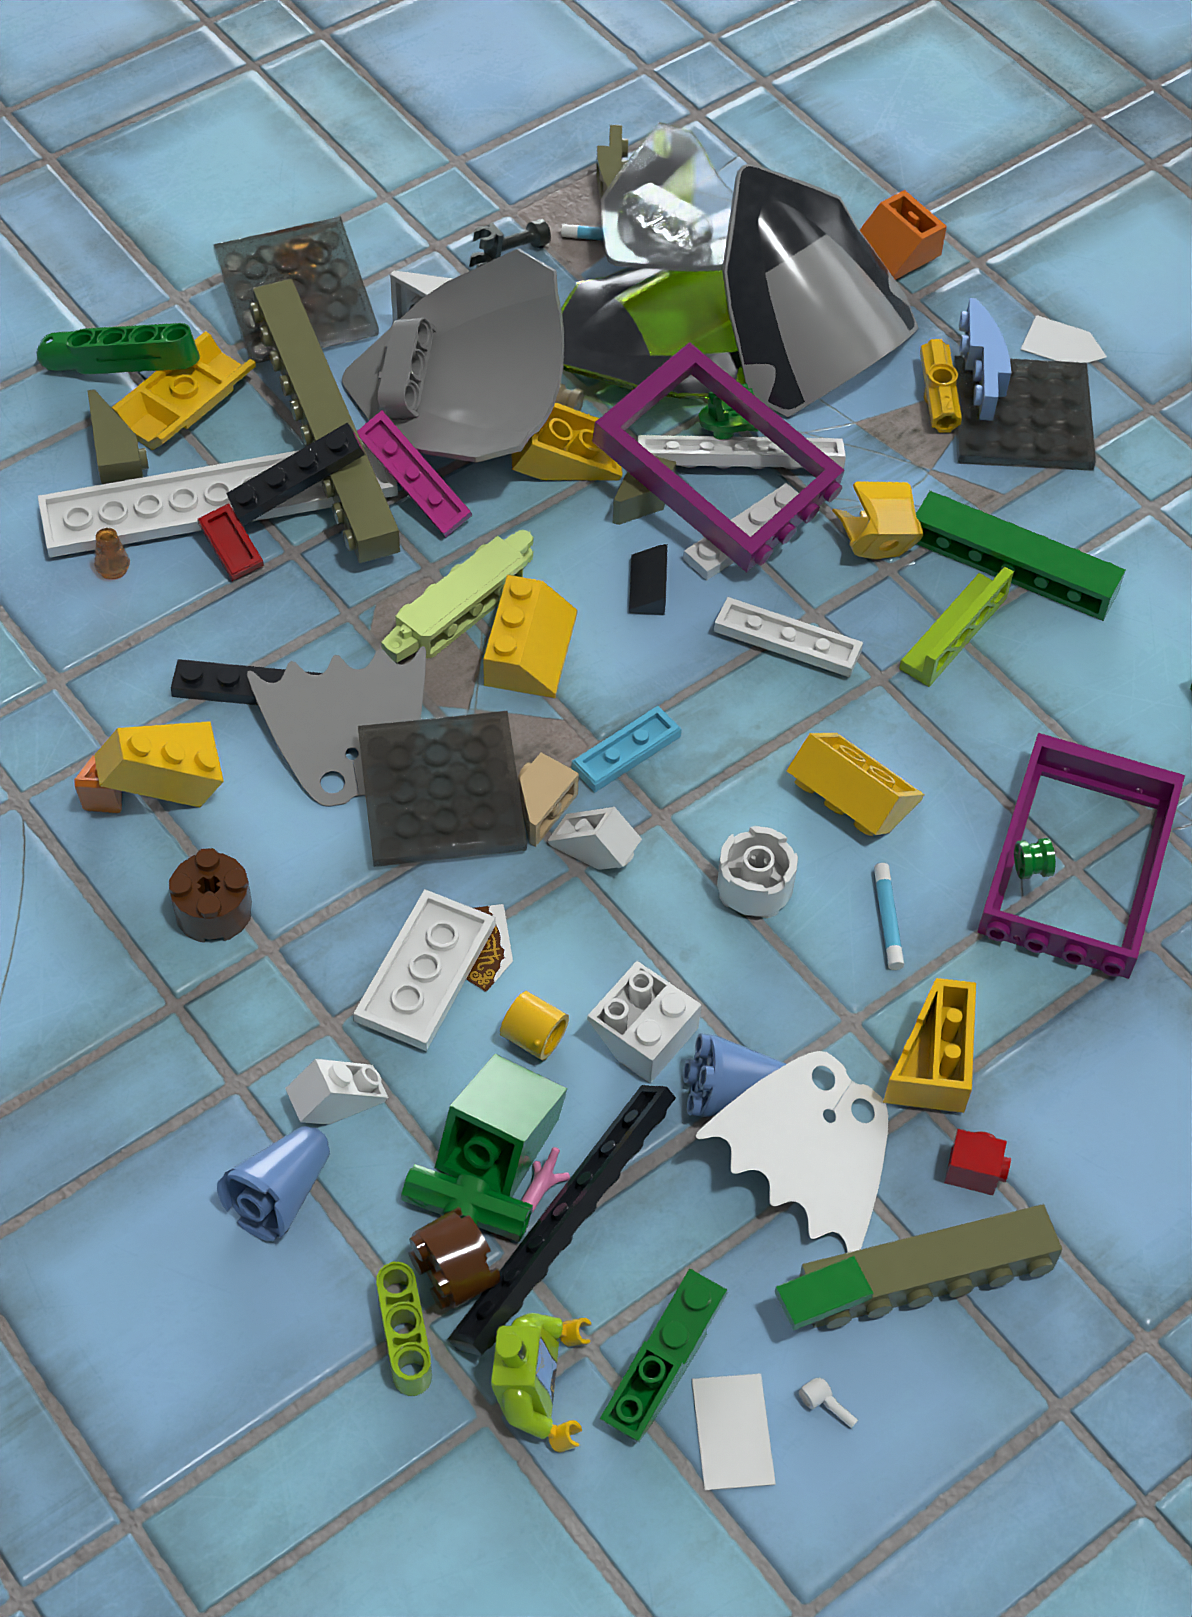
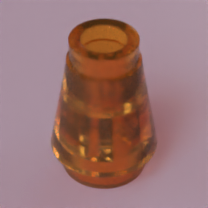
[94,528,130,579]

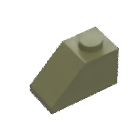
[612,456,676,525]

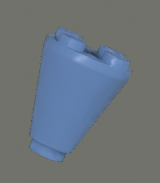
[683,1033,786,1117]

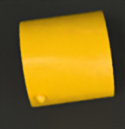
[500,991,569,1060]

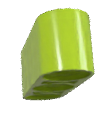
[376,1262,432,1396]

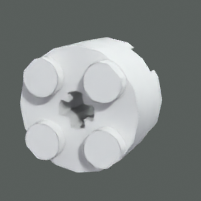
[717,826,798,919]

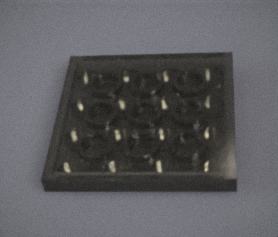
[213,216,379,363]
[953,356,1096,471]
[358,711,527,867]

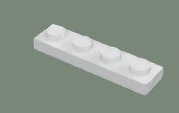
[683,483,799,581]
[714,597,863,677]

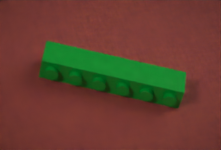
[916,491,1126,621]

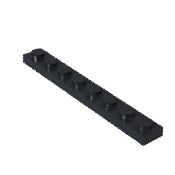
[448,1085,676,1356]

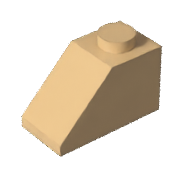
[518,752,579,847]

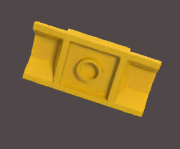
[111,331,256,450]

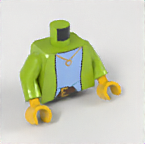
[491,1313,592,1452]

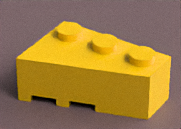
[94,721,224,807]
[883,978,976,1113]

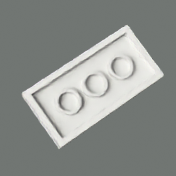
[353,889,496,1051]

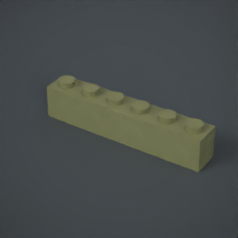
[799,1204,1063,1328]

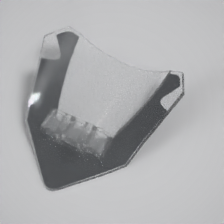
[601,122,733,271]

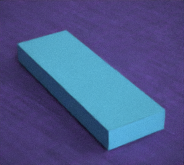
[571,706,682,793]

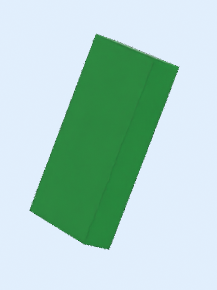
[775,1256,874,1331]

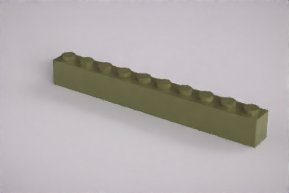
[250,279,400,564]

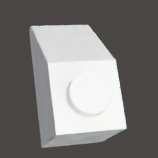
[547,807,642,870]

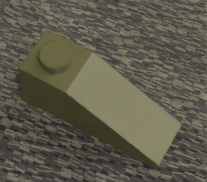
[88,389,149,485]

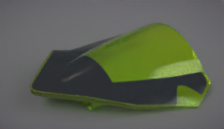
[561,243,746,399]

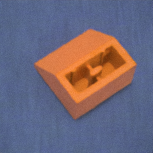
[860,190,947,280]

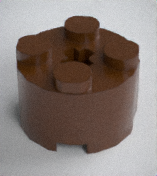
[169,848,252,943]
[408,1207,501,1311]

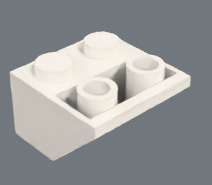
[587,961,702,1084]

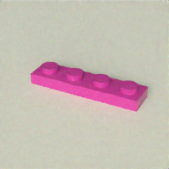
[357,410,472,538]

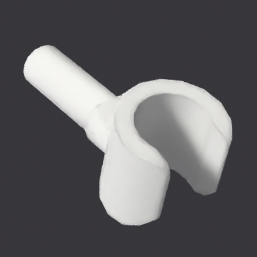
[798,1378,858,1428]

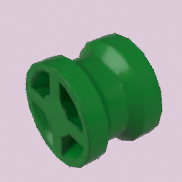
[1014,838,1056,880]

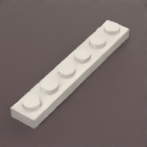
[638,435,846,470]

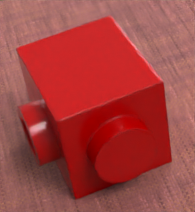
[944,1129,1011,1196]

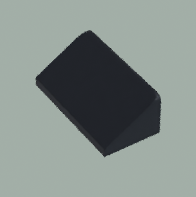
[629,544,667,615]

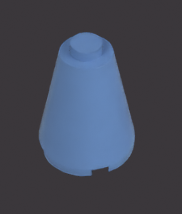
[217,1126,330,1241]

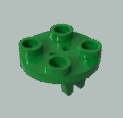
[698,383,759,439]

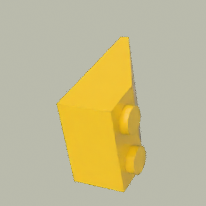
[511,402,622,480]

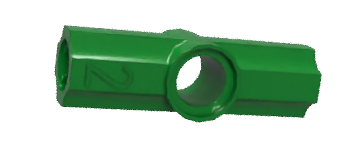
[401,1164,533,1242]

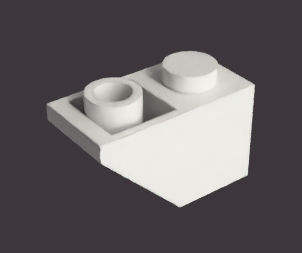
[285,1059,389,1125]

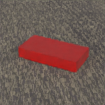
[197,503,264,581]

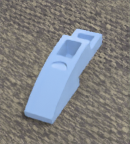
[959,298,1011,421]

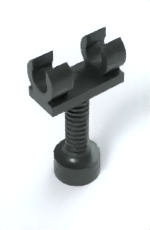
[469,219,551,268]

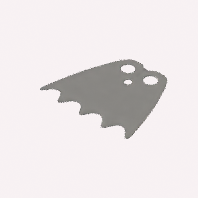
[247,646,426,806]

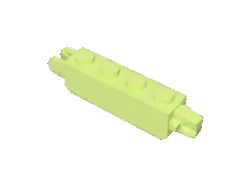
[381,529,534,663]

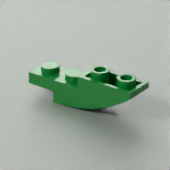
[600,1268,728,1442]

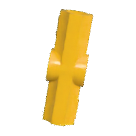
[920,339,962,433]

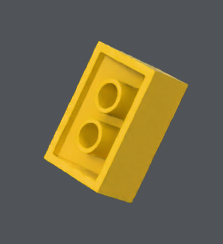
[483,575,577,698]
[786,733,925,836]

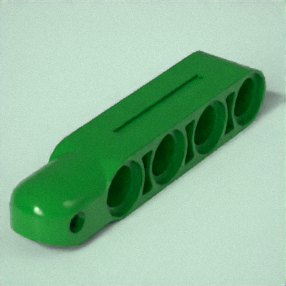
[36,323,200,375]

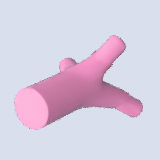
[521,1147,570,1212]

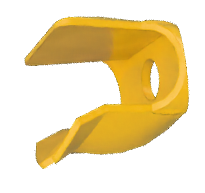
[832,481,923,559]

